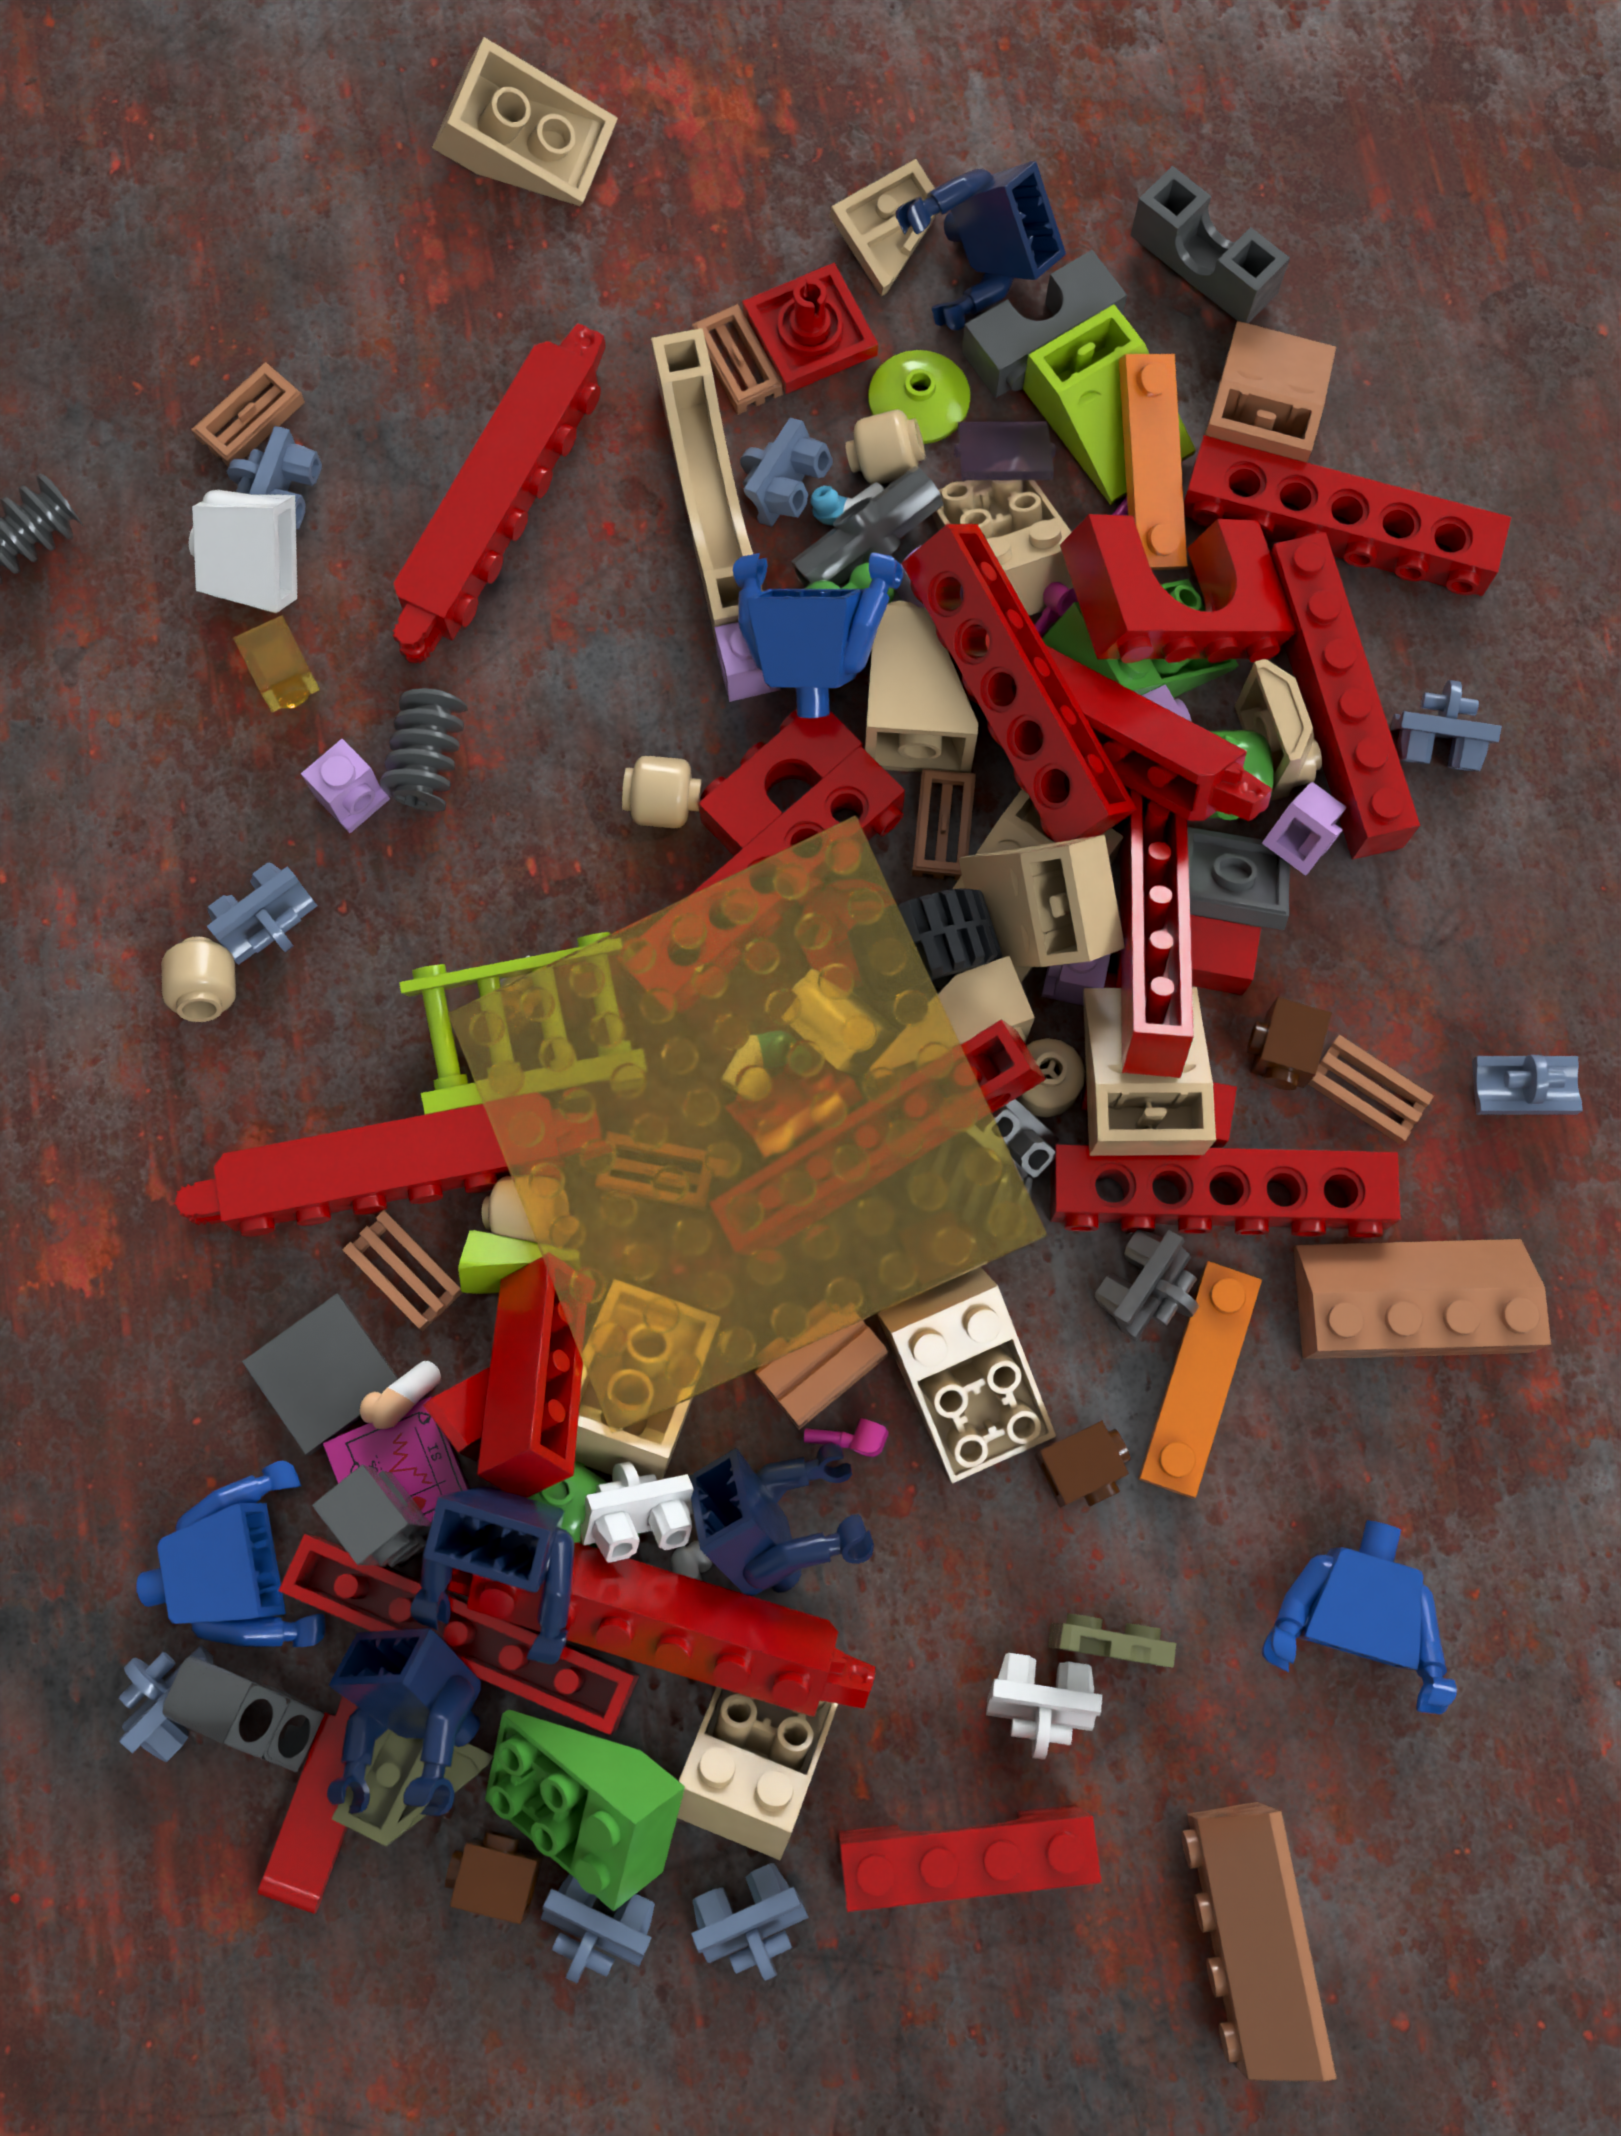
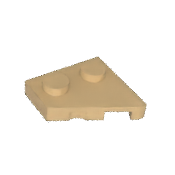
[830,159,937,296]

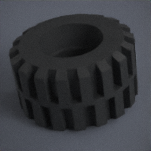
[848,888,1003,1002]

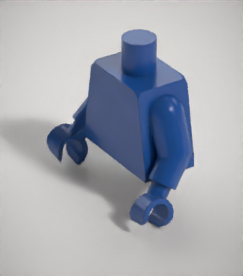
[733,552,904,718]
[136,1461,325,1647]
[1262,1520,1457,1714]

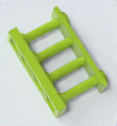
[399,932,650,1115]

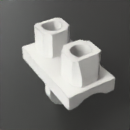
[580,1461,694,1563]
[986,1653,1102,1760]

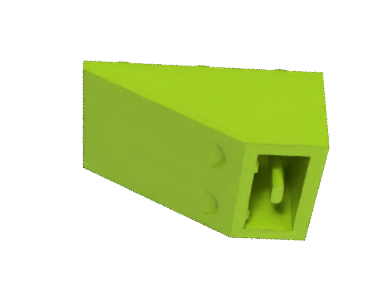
[1023,304,1196,505]

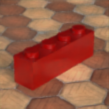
[477,1252,590,1498]

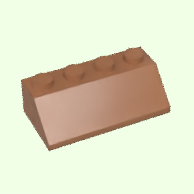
[1294,1239,1551,1359]
[1182,1802,1336,2081]

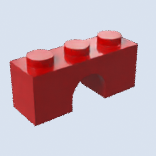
[698,709,863,856]

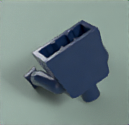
[896,161,1066,331]
[689,1443,874,1596]
[410,1486,574,1664]
[327,1628,481,1816]

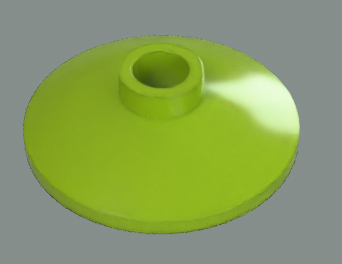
[868,350,970,444]

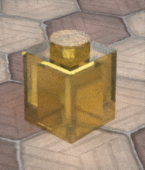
[234,615,320,712]

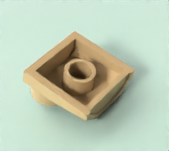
[1235,659,1322,801]

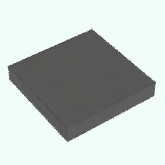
[1187,827,1290,930]
[242,1293,399,1456]

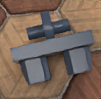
[740,418,833,527]
[227,426,322,529]
[1391,680,1502,772]
[207,863,317,965]
[1472,1055,1583,1115]
[119,1645,213,1762]
[691,1863,809,1981]
[541,1874,655,1983]

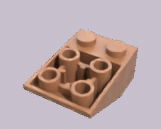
[1204,321,1336,462]

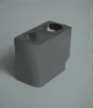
[162,1656,324,1773]

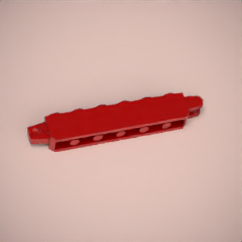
[393,323,606,664]
[948,632,1272,821]
[173,1093,604,1237]
[446,1542,876,1717]

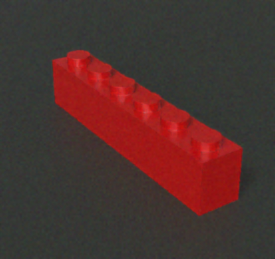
[1270,532,1420,860]
[1120,786,1194,1078]
[278,1534,640,1735]

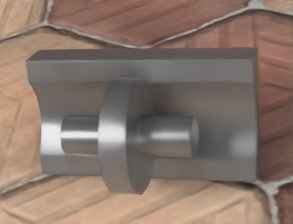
[965,1099,1060,1180]
[1095,1229,1199,1341]

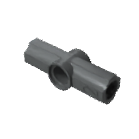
[790,466,944,587]

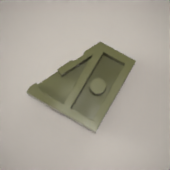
[1048,1613,1176,1668]
[331,1729,494,1847]

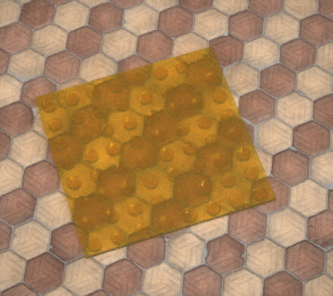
[448,815,1048,1433]

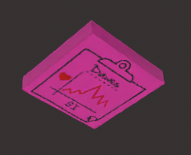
[323,1396,470,1523]

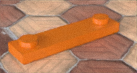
[1119,354,1187,570]
[1137,1261,1262,1499]

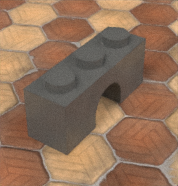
[1130,166,1290,323]
[962,250,1127,398]
[312,1464,432,1567]

